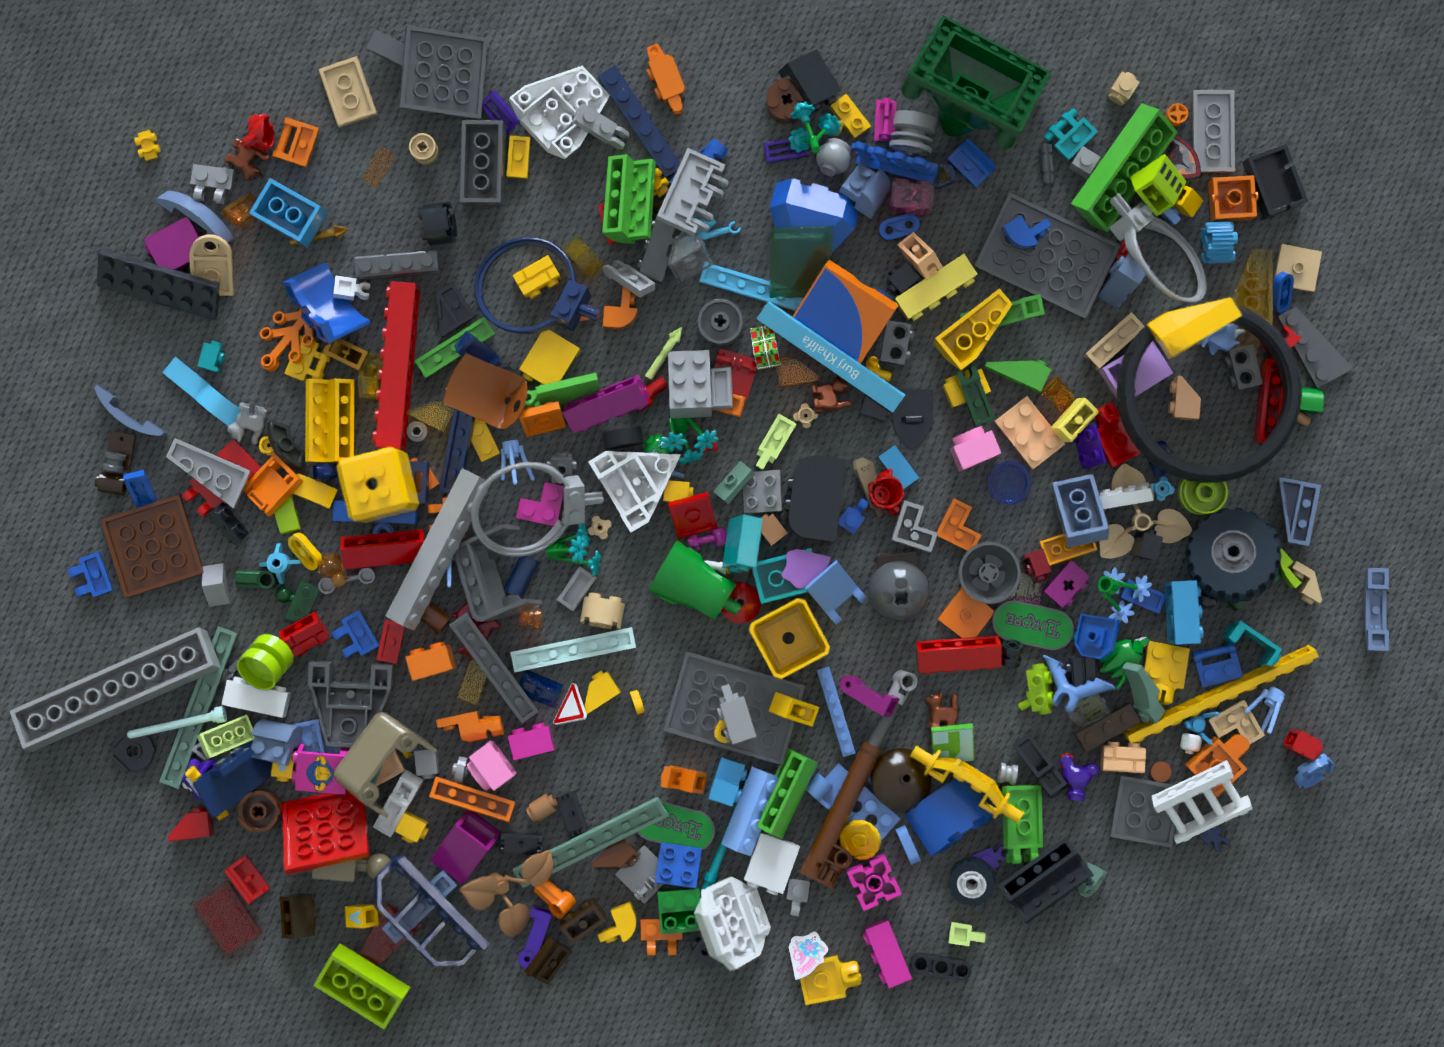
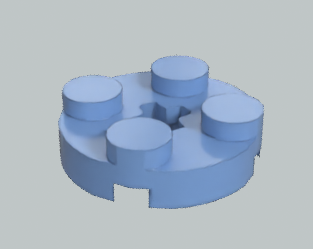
[1294,753,1335,788]

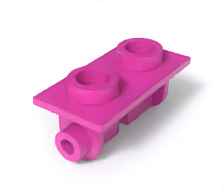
[874,98,897,142]

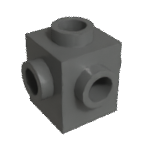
[547,451,576,483]

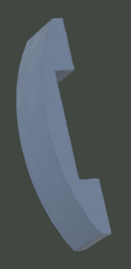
[156,191,234,244]
[94,385,168,437]
[1364,568,1389,651]
[382,870,457,944]

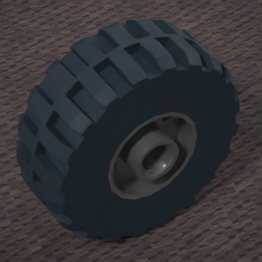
[1185,507,1282,604]

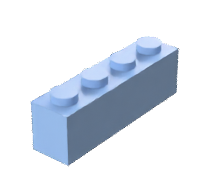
[721,767,779,856]

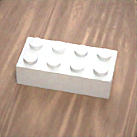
[1100,482,1154,509]

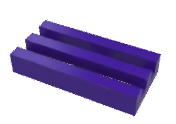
[482,91,520,135]
[763,138,807,164]

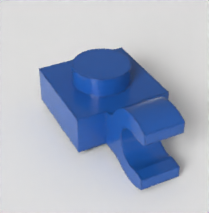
[838,498,869,535]

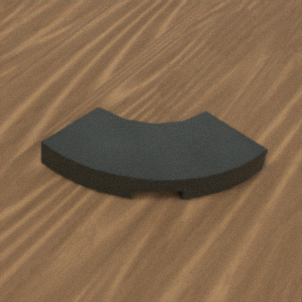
[267,420,305,471]

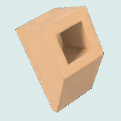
[1168,376,1201,420]

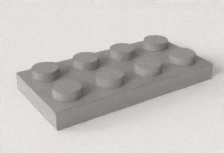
[1192,90,1235,173]

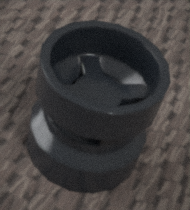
[1002,640,1023,668]

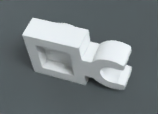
[333,276,370,300]

